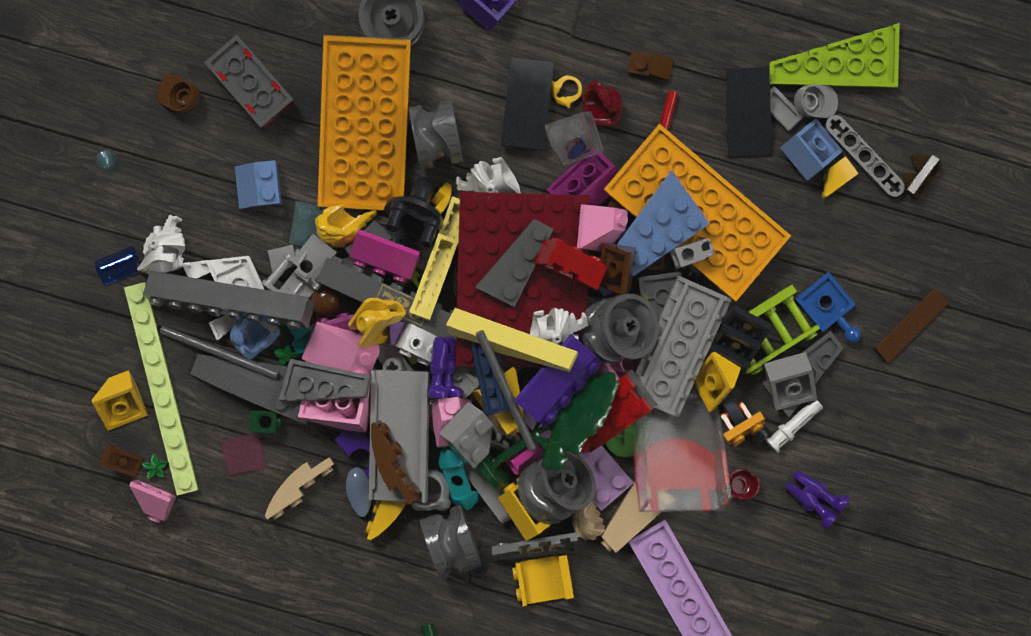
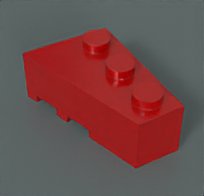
[534,237,608,290]

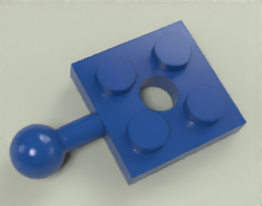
[795,272,861,344]

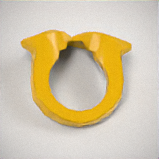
[551,75,582,108]

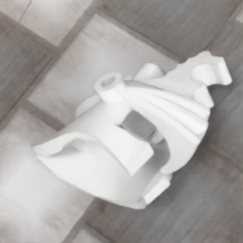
[456,157,521,193]
[137,215,185,274]
[530,308,588,345]

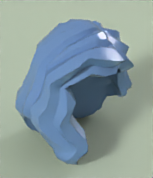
[230,318,280,359]

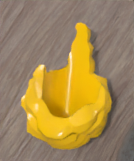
[315,204,377,248]

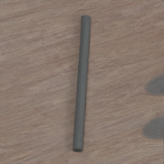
[160,326,280,380]
[475,330,536,451]

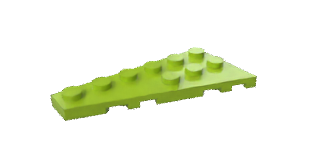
[769,23,900,88]

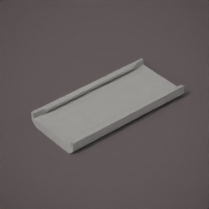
[634,275,731,417]
[369,370,430,503]

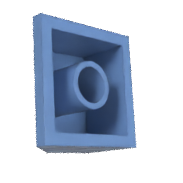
[780,118,843,181]
[235,160,282,209]

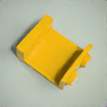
[512,554,574,606]

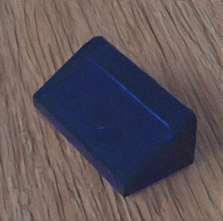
[94,246,141,285]

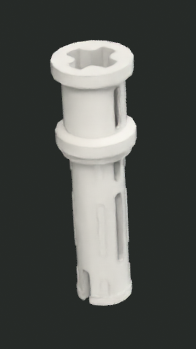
[765,400,823,453]

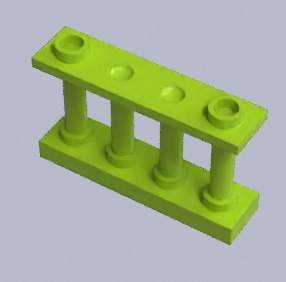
[745,285,820,375]

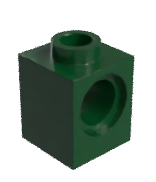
[249,410,282,433]

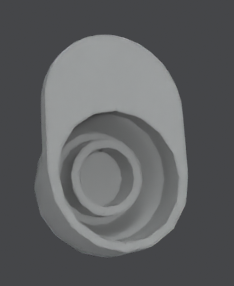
[794,84,838,118]

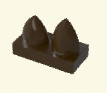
[901,154,943,200]

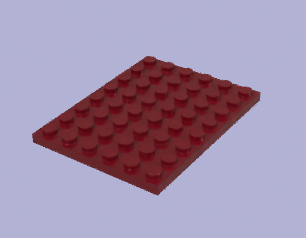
[455,192,590,368]

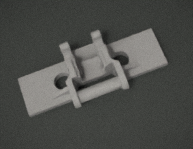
[260,234,337,333]

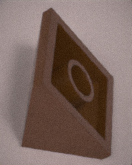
[600,243,636,295]

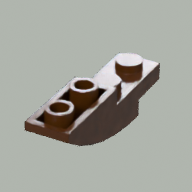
[371,420,421,505]

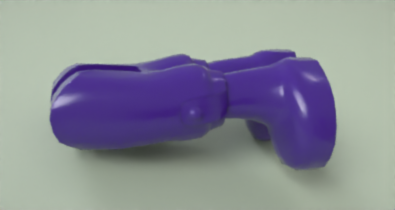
[428,337,464,398]
[784,470,850,530]

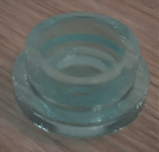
[95,149,117,169]

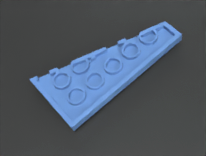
[598,170,710,296]

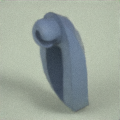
[346,467,371,517]

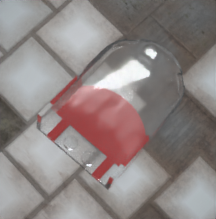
[634,384,732,512]

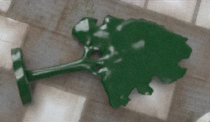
[477,372,620,490]

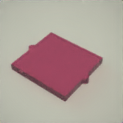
[221,433,266,475]

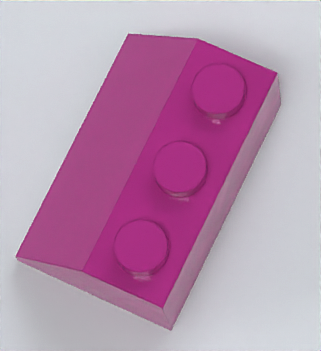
[349,229,420,284]

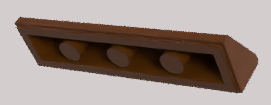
[873,287,949,363]

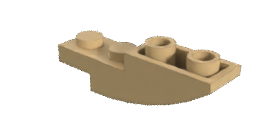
[265,457,335,520]

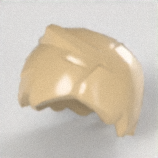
[572,501,605,540]

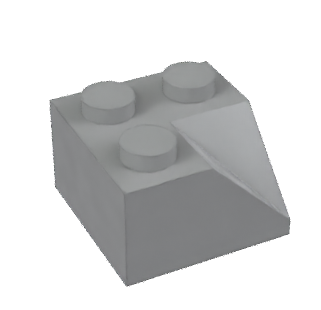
[439,402,493,468]

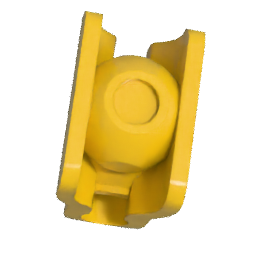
[348,298,406,348]

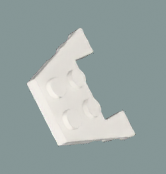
[182,256,265,340]

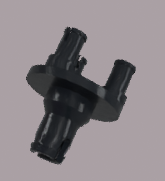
[384,176,443,248]

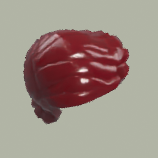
[582,80,622,126]

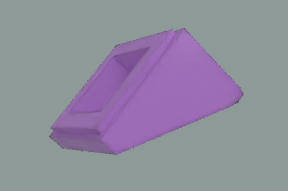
[387,321,405,345]

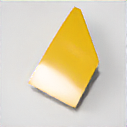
[822,156,858,199]
[432,182,452,214]

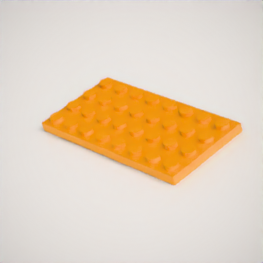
[317,35,411,210]
[604,124,791,302]

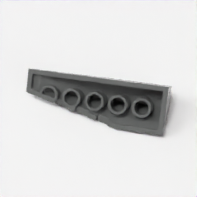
[190,354,310,425]

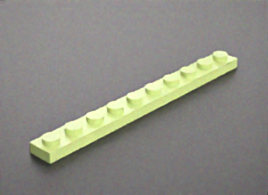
[124,282,199,495]

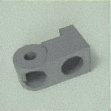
[670,238,715,269]

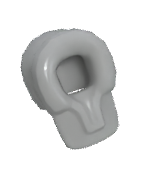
[411,470,451,511]

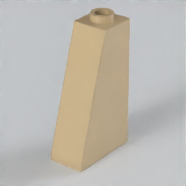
[601,479,673,552]

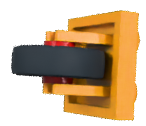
[720,394,765,447]

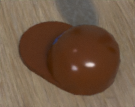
[157,74,200,113]
[310,285,349,320]

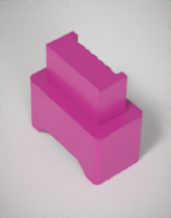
[506,443,544,475]

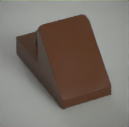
[628,51,673,80]
[99,444,144,477]

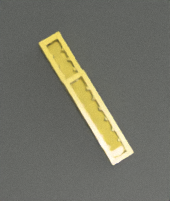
[409,196,459,321]
[446,308,578,372]

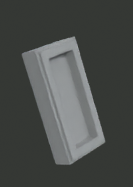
[770,86,804,131]

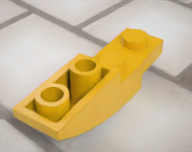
[365,500,407,540]

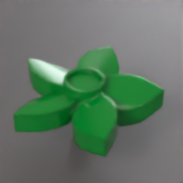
[274,345,301,365]
[142,454,168,479]

